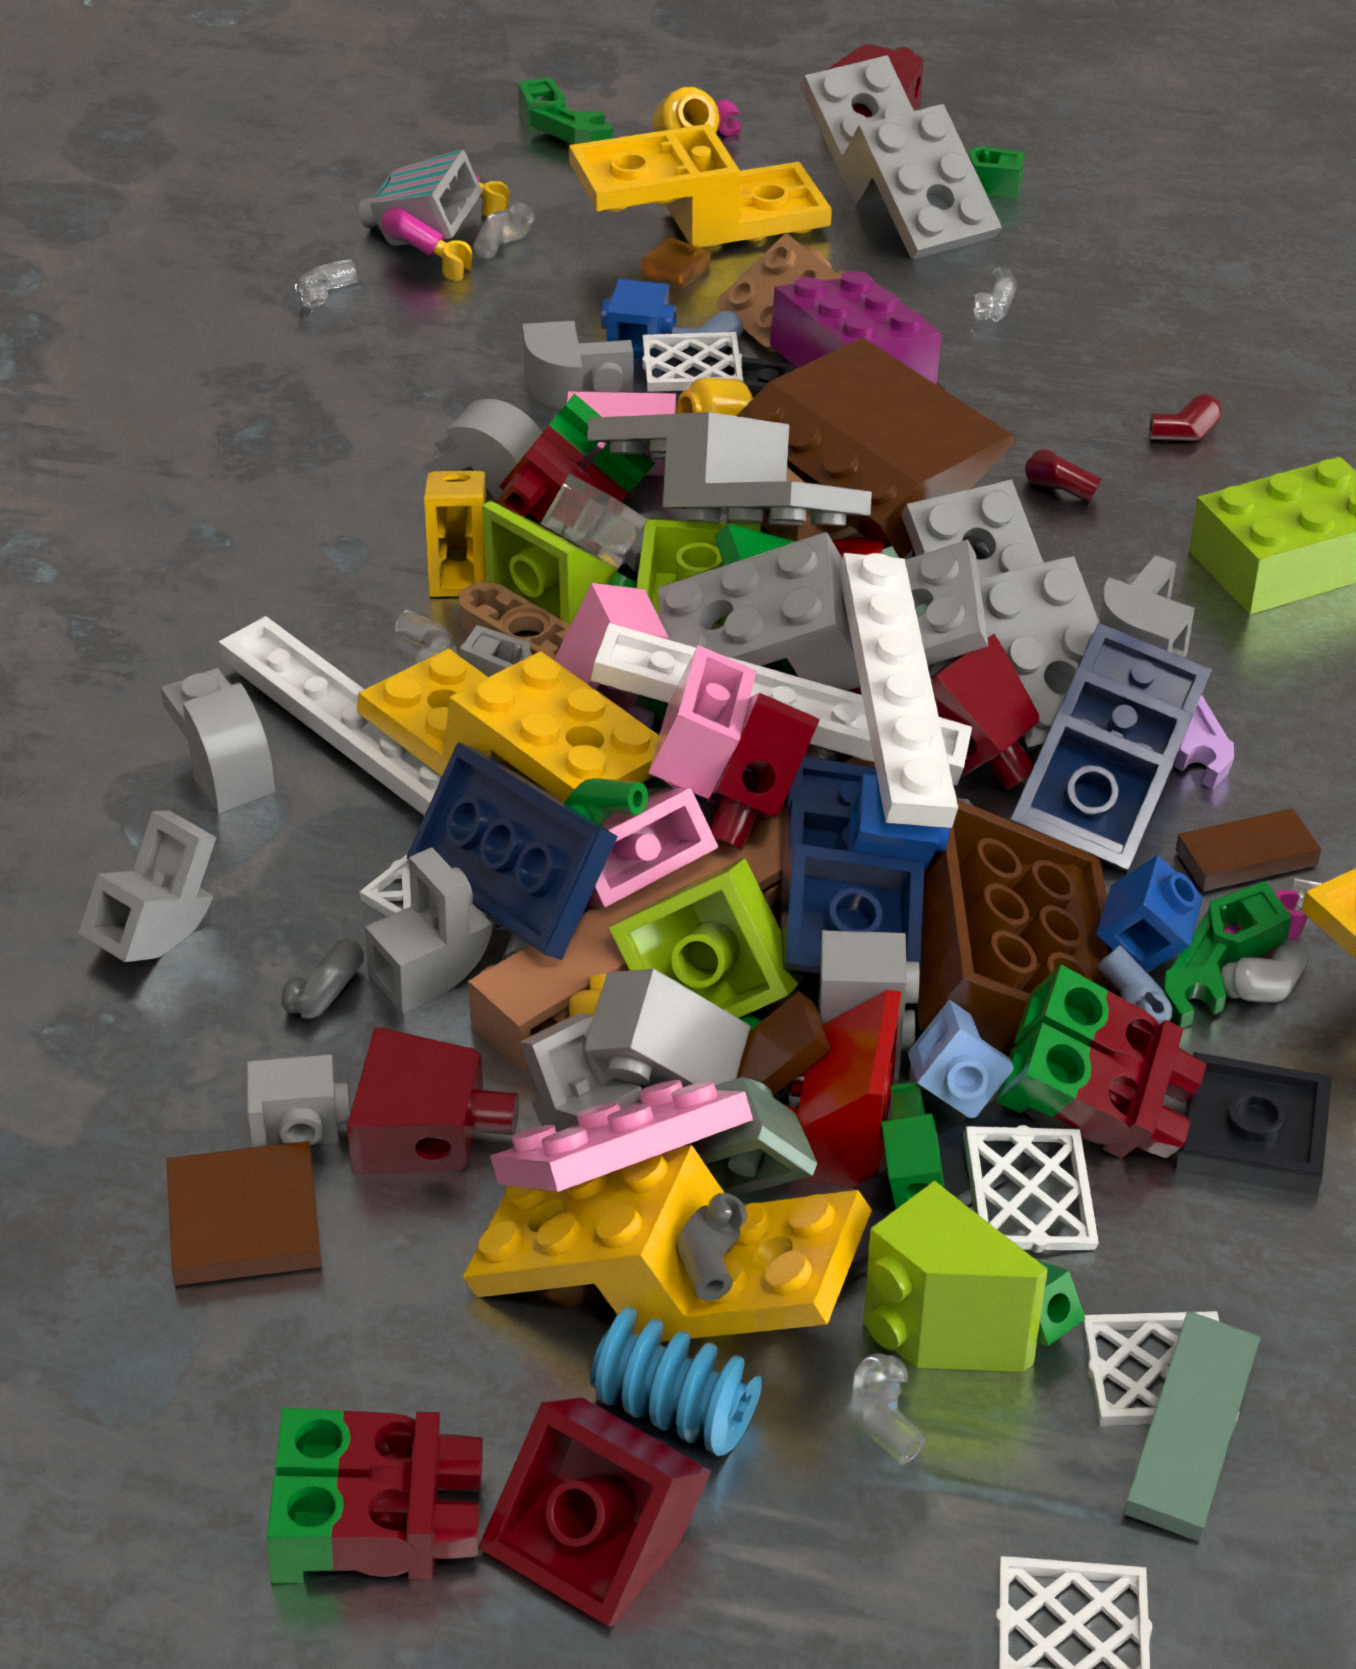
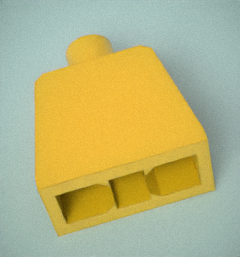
[424,470,486,597]

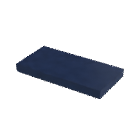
[406,742,618,960]

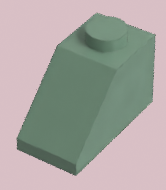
[683,1077,817,1196]

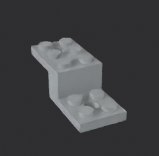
[800,55,1002,260]
[587,412,872,527]
[901,479,1100,754]
[658,532,988,691]

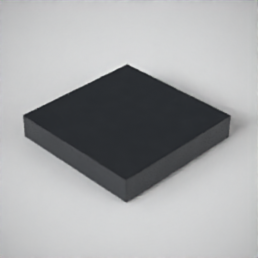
[1176,1052,1332,1195]

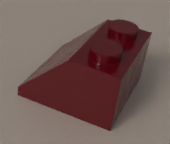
[478,1397,711,1627]

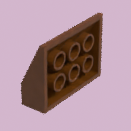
[737,337,1017,558]
[916,799,1120,1051]

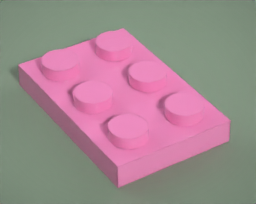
[490,1080,753,1192]

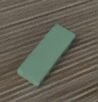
[1122,1310,1261,1541]

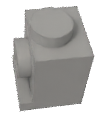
[247,1054,351,1147]

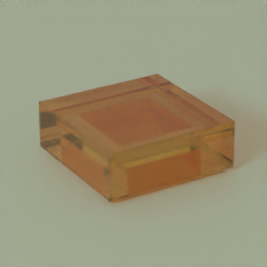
[641,237,710,289]

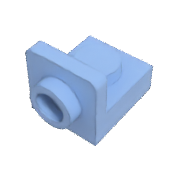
[907,1000,1013,1118]

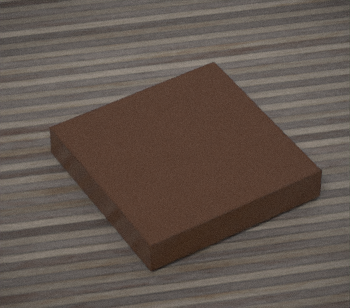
[166,1141,322,1286]

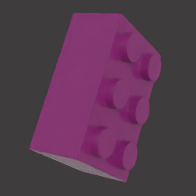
[770,272,942,384]

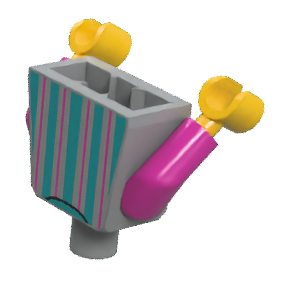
[358,148,510,281]

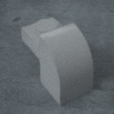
[522,321,633,410]
[423,399,543,501]
[1099,555,1195,658]
[161,668,275,814]
[78,810,217,962]
[365,847,492,1014]
[520,1013,642,1132]

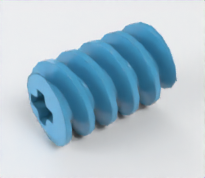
[590,1306,763,1456]

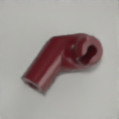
[1149,394,1222,441]
[1025,449,1102,503]

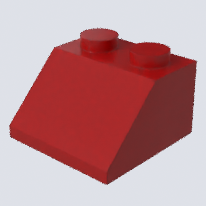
[786,990,901,1188]

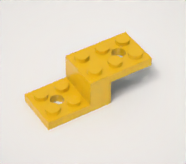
[569,124,832,249]
[357,648,659,803]
[462,1145,872,1342]

